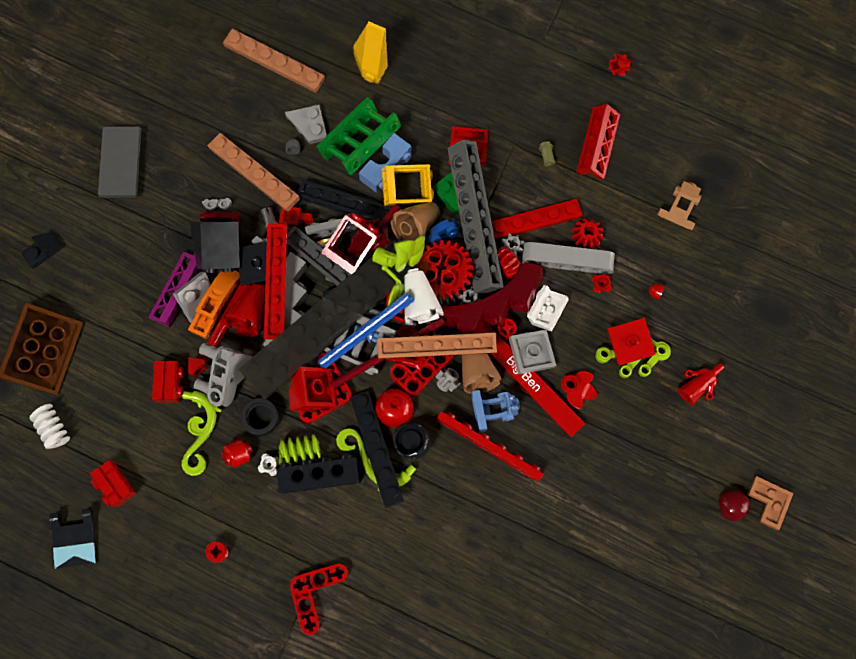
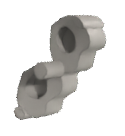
[202,198,232,211]

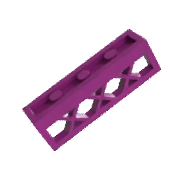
[148,252,201,328]

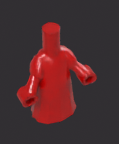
[677,363,724,406]

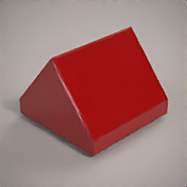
[188,357,209,378]

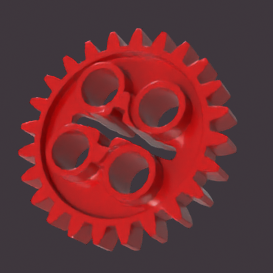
[413,240,474,301]

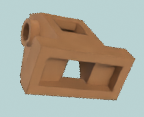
[657,181,702,230]

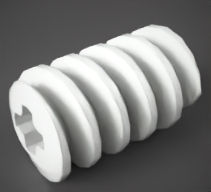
[30,404,70,449]

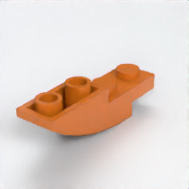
[188,270,240,340]

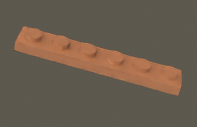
[223,29,325,93]
[207,133,300,212]
[377,333,497,359]

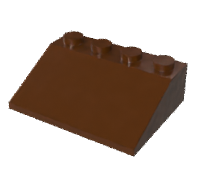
[0,303,83,395]

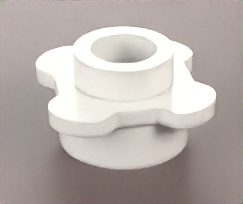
[258,454,280,476]

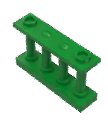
[316,97,401,176]

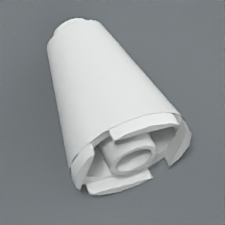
[404,268,444,325]

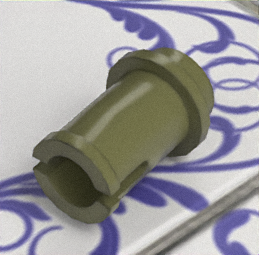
[539,141,556,166]

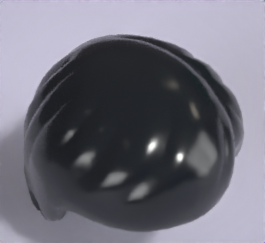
[393,423,431,460]

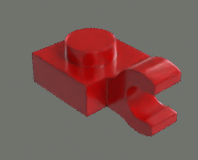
[279,207,314,228]

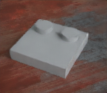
[509,330,556,375]

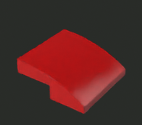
[449,126,488,167]

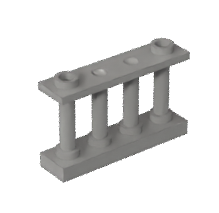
[321,300,398,375]

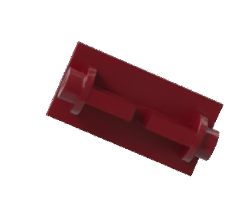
[200,211,240,229]

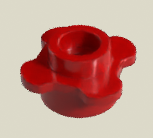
[592,274,612,293]

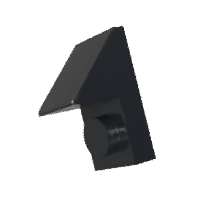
[21,232,65,269]

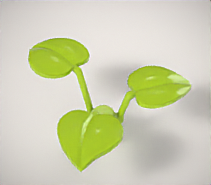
[372,235,425,307]

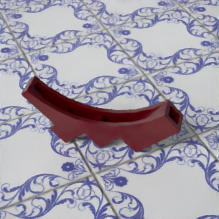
[430,262,543,335]

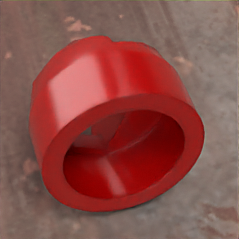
[649,283,665,300]

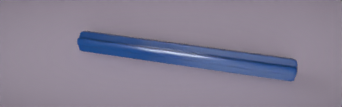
[318,292,414,368]

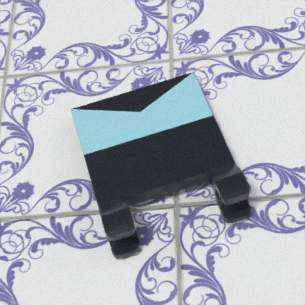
[49,508,97,569]

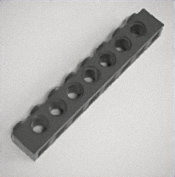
[448,140,504,293]

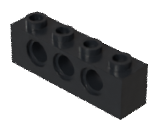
[276,455,360,494]

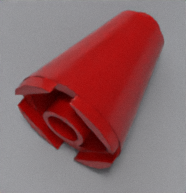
[223,283,265,338]

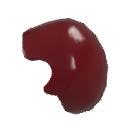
[718,489,750,522]

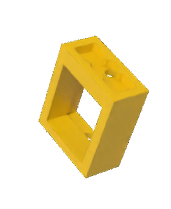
[381,164,434,206]

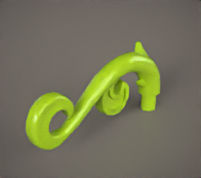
[182,390,221,476]
[336,428,416,491]

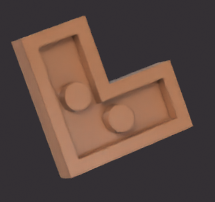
[747,476,793,530]

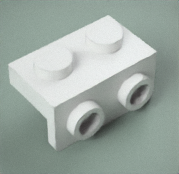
[527,285,569,332]

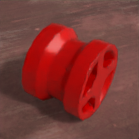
[496,319,517,341]
[205,541,229,563]

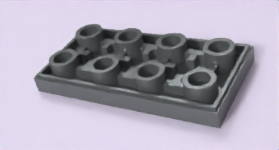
[98,127,141,198]

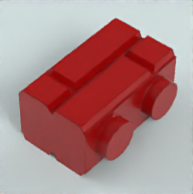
[152,361,184,403]
[90,460,136,508]

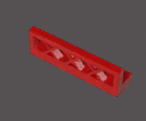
[577,104,620,180]

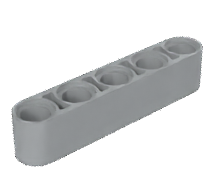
[522,242,615,274]

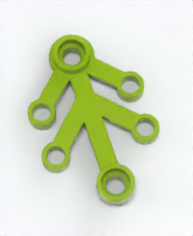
[595,338,671,378]

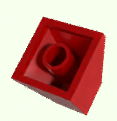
[289,367,336,412]

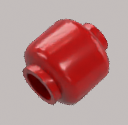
[221,438,252,468]

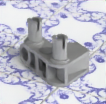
[194,342,252,407]

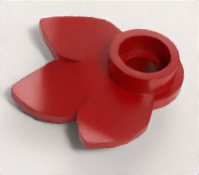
[561,371,598,409]

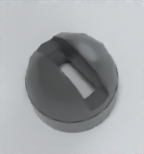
[285,139,300,155]

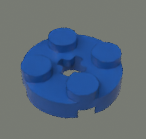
[425,218,460,247]

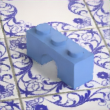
[359,133,412,193]

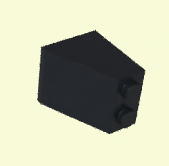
[190,222,240,273]

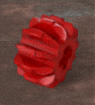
[572,218,604,249]
[497,247,521,280]

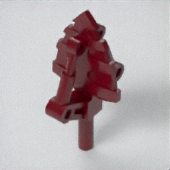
[347,204,401,262]

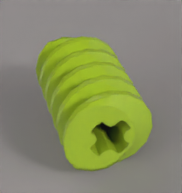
[279,434,321,464]

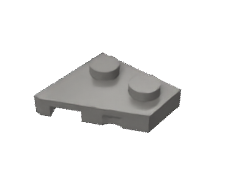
[285,105,327,144]
[173,272,211,323]

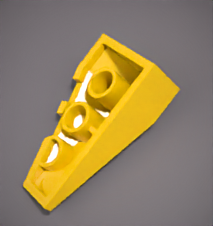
[353,22,388,84]

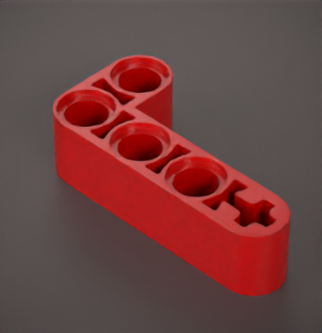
[390,355,458,397]

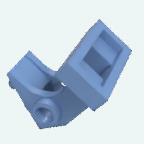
[471,390,520,433]

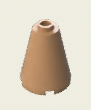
[391,202,440,241]
[462,353,501,394]

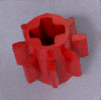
[608,53,631,76]

